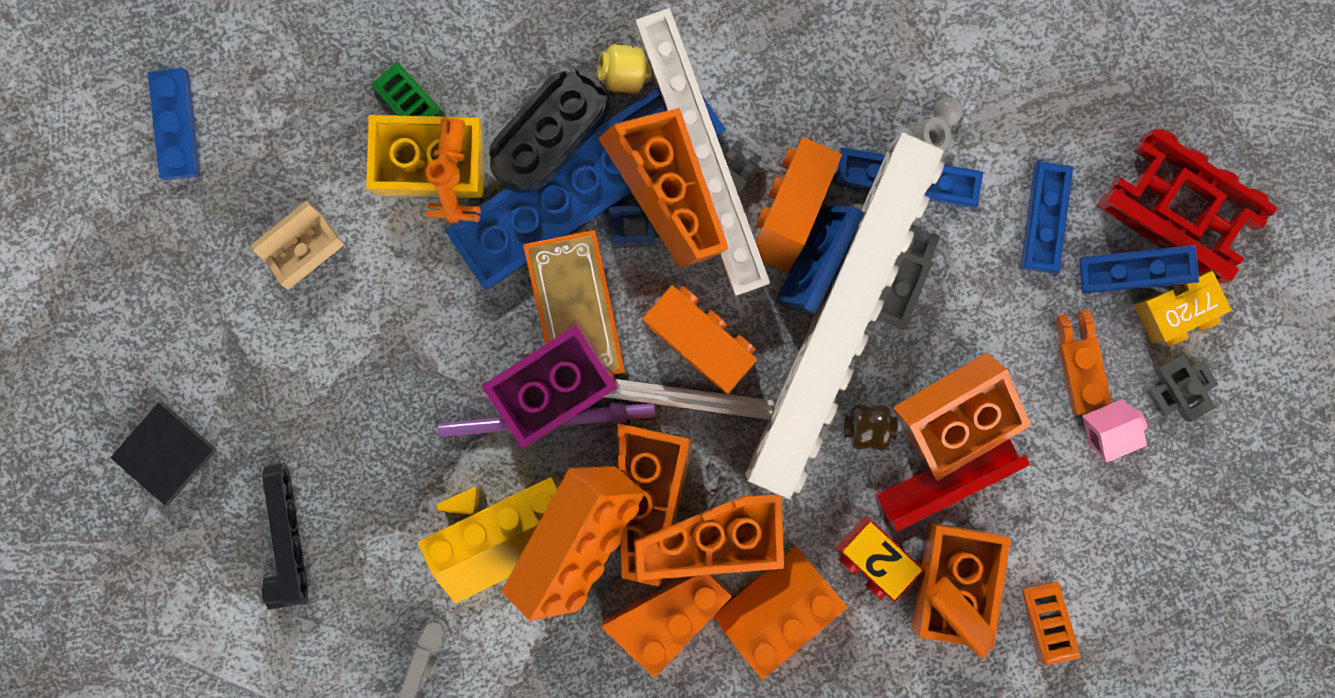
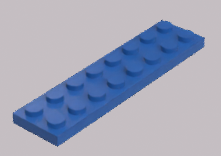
[445,87,726,291]

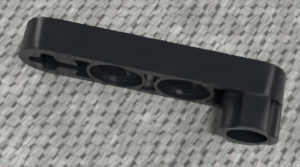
[261,463,308,610]

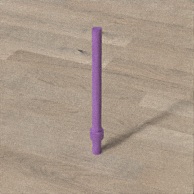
[438,402,656,437]

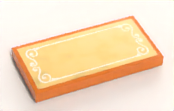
[523,229,625,375]

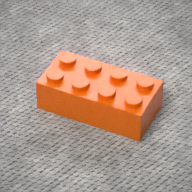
[501,466,645,621]

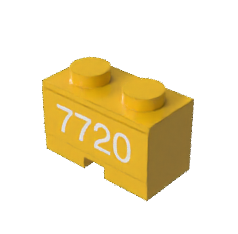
[1133,271,1232,346]

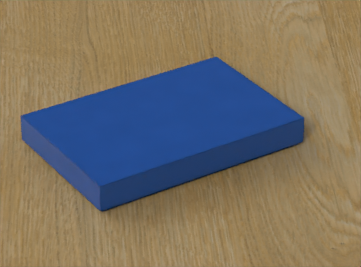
[776,206,865,314]

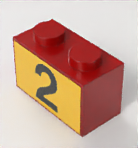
[836,516,924,603]

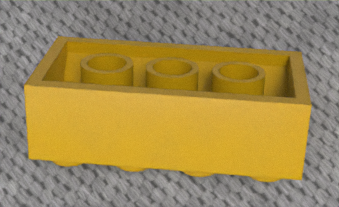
[417,474,560,603]

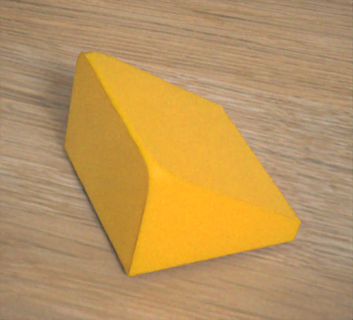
[436,484,481,515]

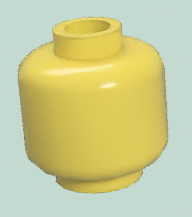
[597,44,652,94]

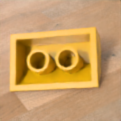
[366,115,485,198]

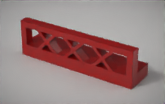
[874,439,1030,531]

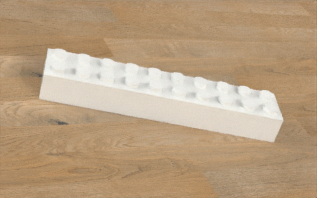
[745,132,945,499]

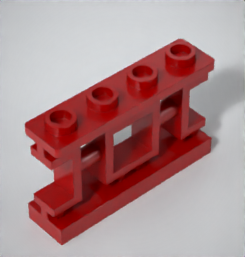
[1096,128,1278,284]

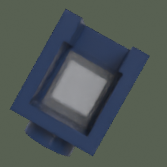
[609,205,659,249]

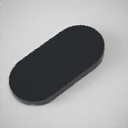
[489,69,609,193]

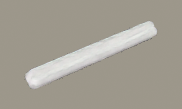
[605,379,774,419]

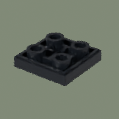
[110,402,217,506]

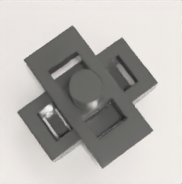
[1147,354,1219,422]

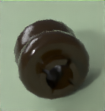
[844,405,898,450]

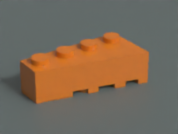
[598,108,729,268]
[617,423,694,587]

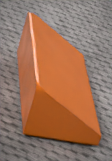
[925,577,994,658]

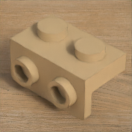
[251,201,344,290]

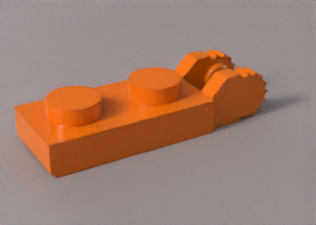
[1056,309,1112,415]

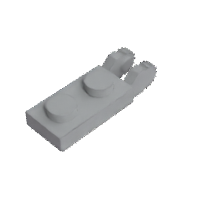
[399,617,450,698]

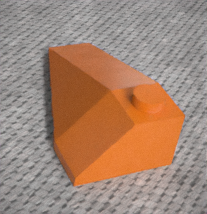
[635,493,784,581]

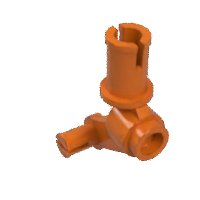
[426,117,481,223]

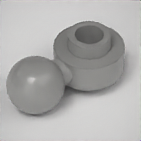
[914,97,963,151]

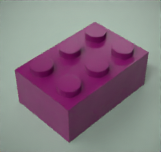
[482,324,620,449]

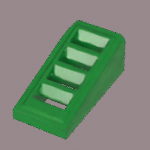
[371,61,446,117]

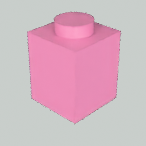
[1082,399,1147,463]

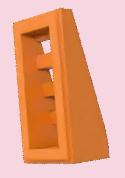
[1022,581,1080,665]

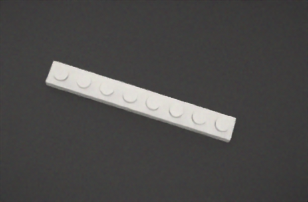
[635,8,770,297]

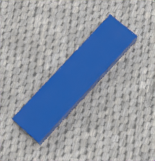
[834,147,983,209]

